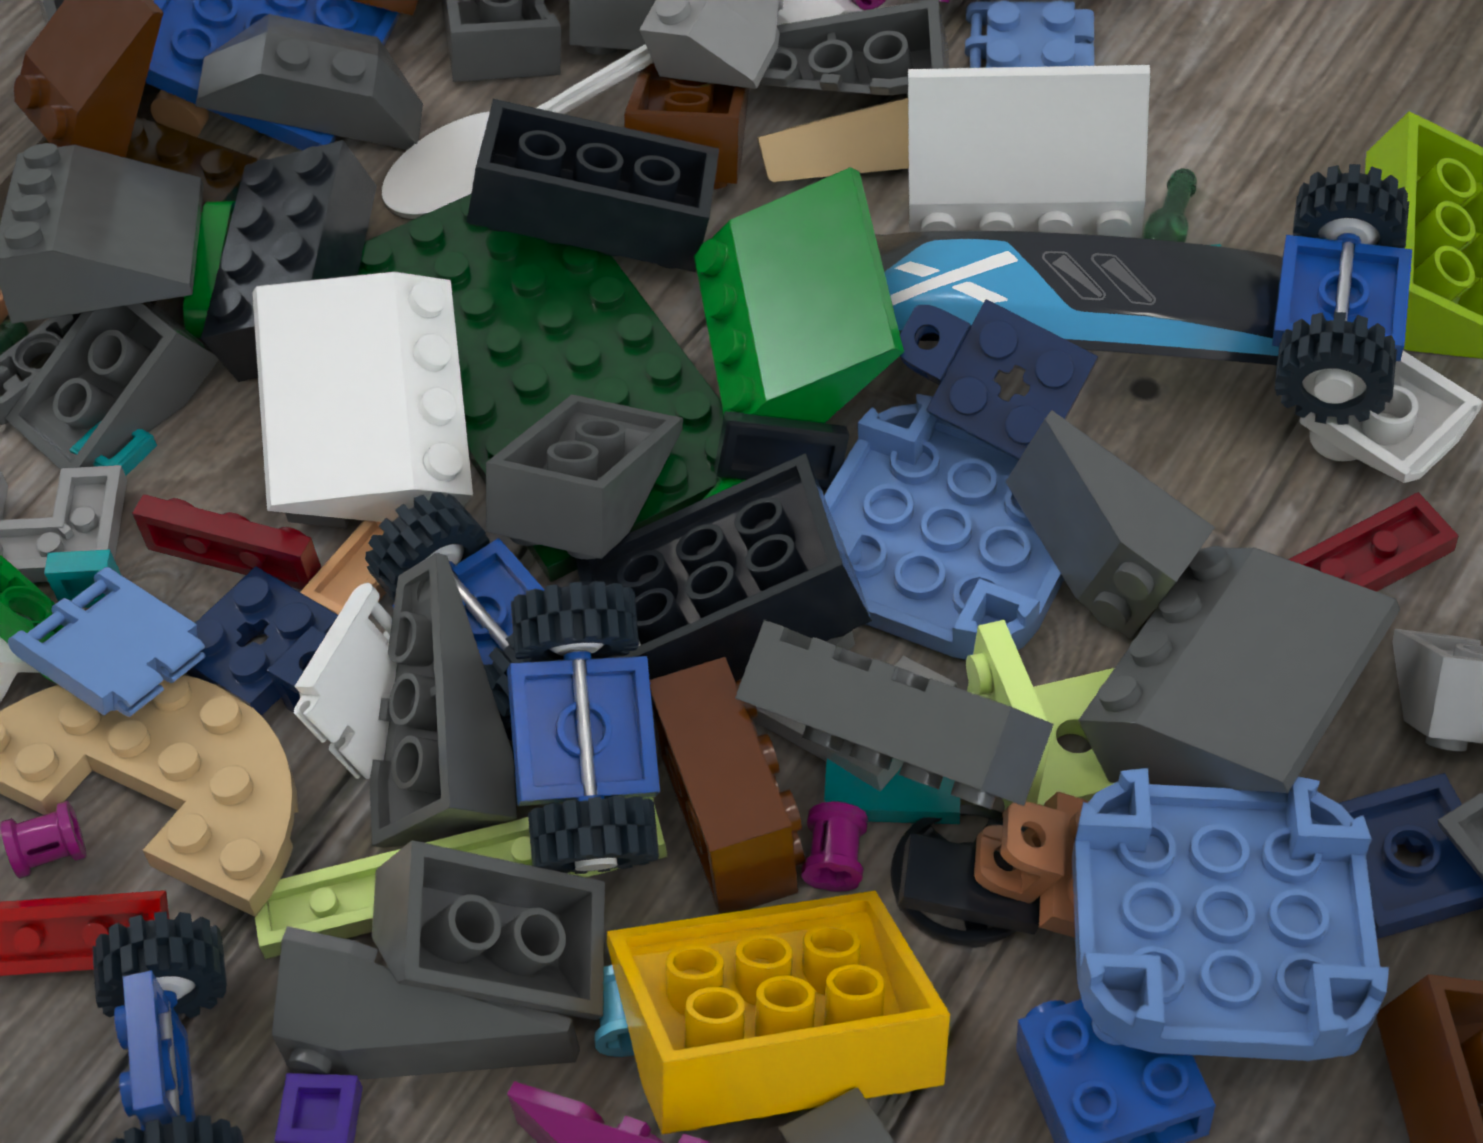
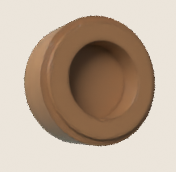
[150,90,209,137]

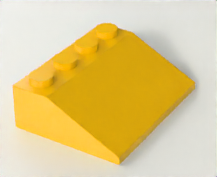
[607,890,950,1135]

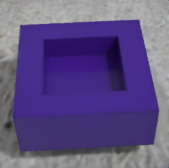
[274,1073,363,1143]

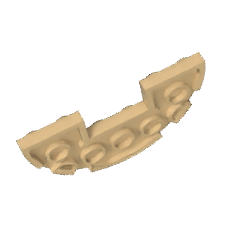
[0,675,298,917]

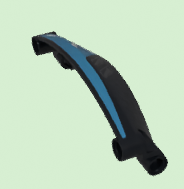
[875,231,1282,366]

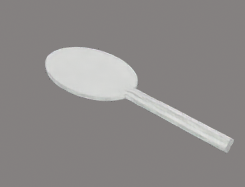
[382,44,654,219]

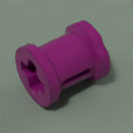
[0,800,86,879]
[801,801,868,892]

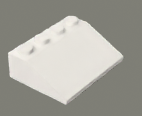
[908,65,1150,238]
[252,272,473,522]

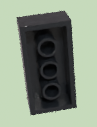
[466,99,719,272]
[201,140,377,382]

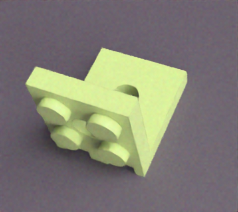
[966,620,1114,810]

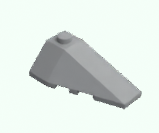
[639,0,784,89]
[1392,629,1483,751]

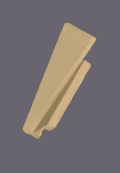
[757,96,909,182]

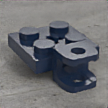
[900,299,1098,460]
[186,566,338,716]
[1338,773,1483,939]

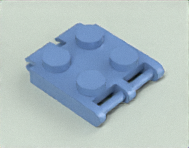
[965,1,1095,68]
[8,567,206,717]

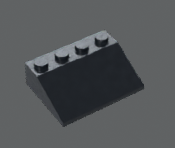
[576,453,872,681]

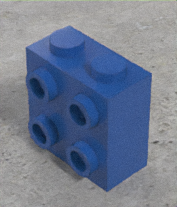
[1016,999,1215,1143]

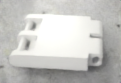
[294,583,397,779]

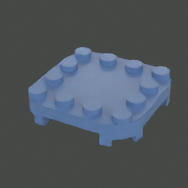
[824,394,1064,660]
[1072,768,1389,1061]

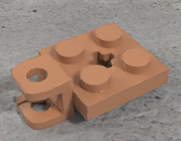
[974,791,1089,938]

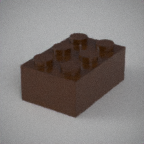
[650,657,805,914]

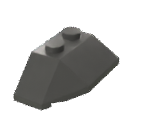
[196,14,423,150]

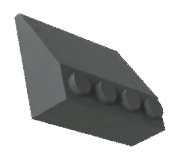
[0,143,204,324]
[1078,546,1400,793]

